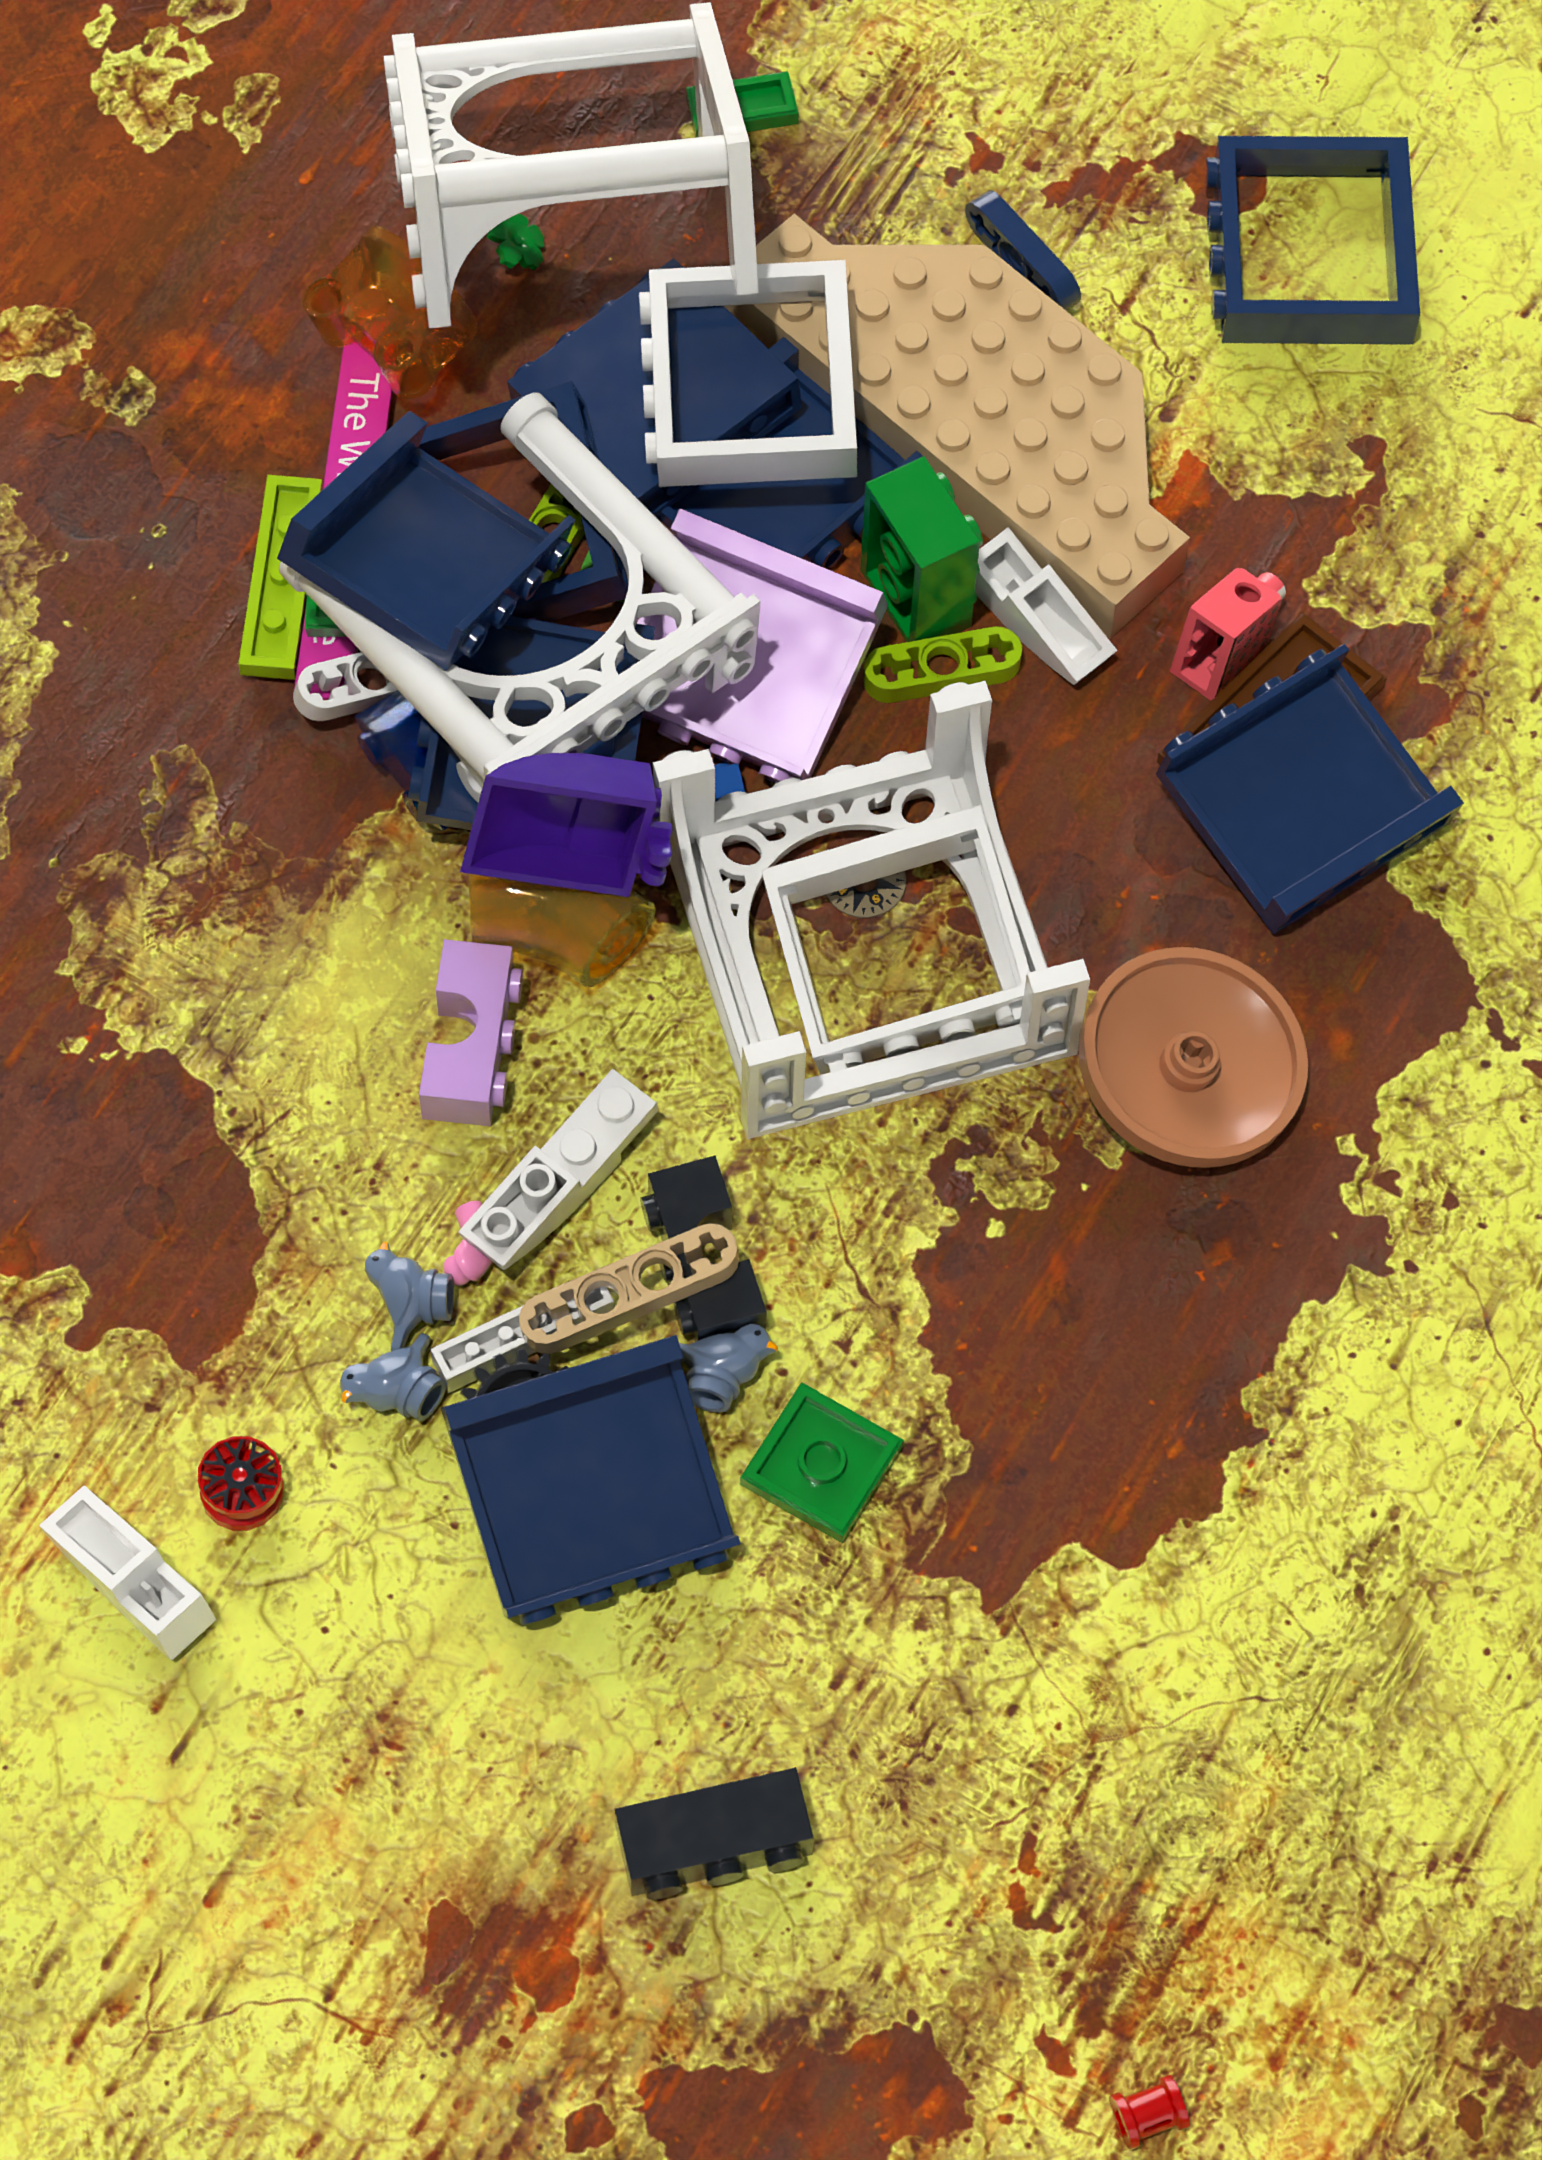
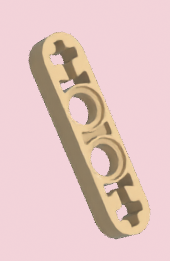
[519,1223,739,1354]

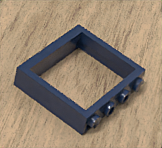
[1205,136,1420,345]
[418,381,628,622]

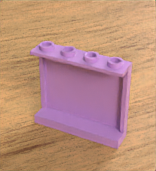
[637,509,888,784]

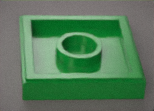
[740,1382,904,1544]

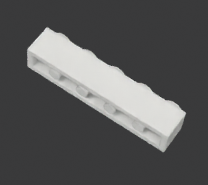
[431,1287,614,1393]

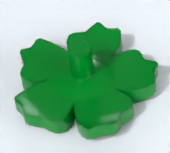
[487,213,544,271]

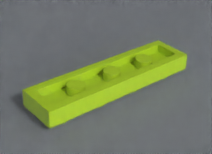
[239,475,323,680]

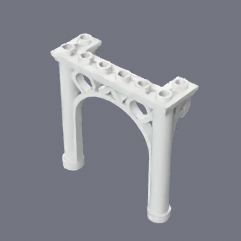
[279,393,761,802]

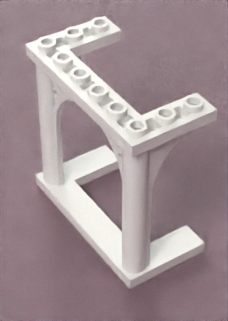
[384,2,759,328]
[653,681,1090,1139]

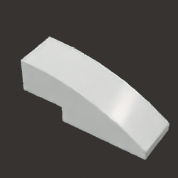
[975,527,1118,685]
[39,1485,217,1661]

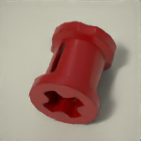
[1109,2074,1190,2150]

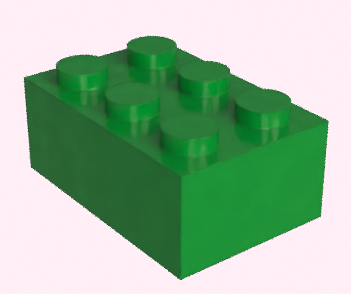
[860,456,983,642]

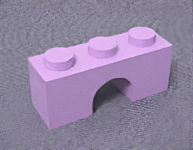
[419,939,523,1127]

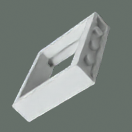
[639,260,857,487]
[761,805,1030,1075]

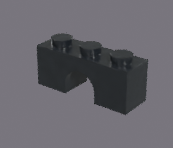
[640,1155,767,1342]

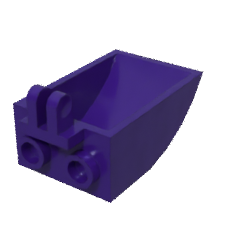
[460,753,673,897]

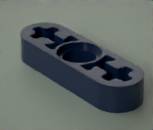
[965,190,1081,311]

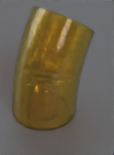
[469,874,656,987]

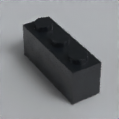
[614,1767,814,1900]

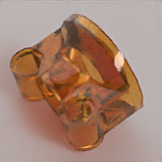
[302,225,480,399]

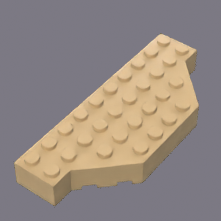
[724,214,1190,639]

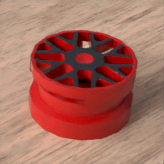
[197,1436,283,1531]

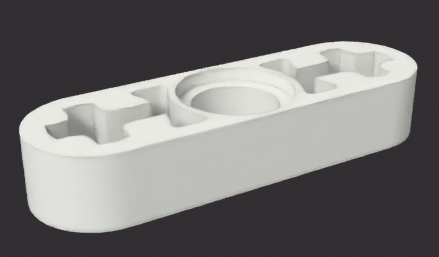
[293,652,407,721]

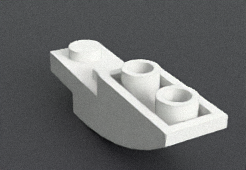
[458,1069,658,1270]

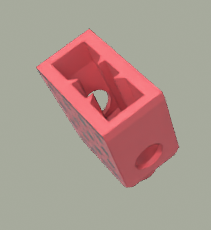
[1170,568,1286,701]

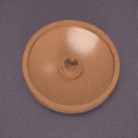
[1078,947,1308,1168]

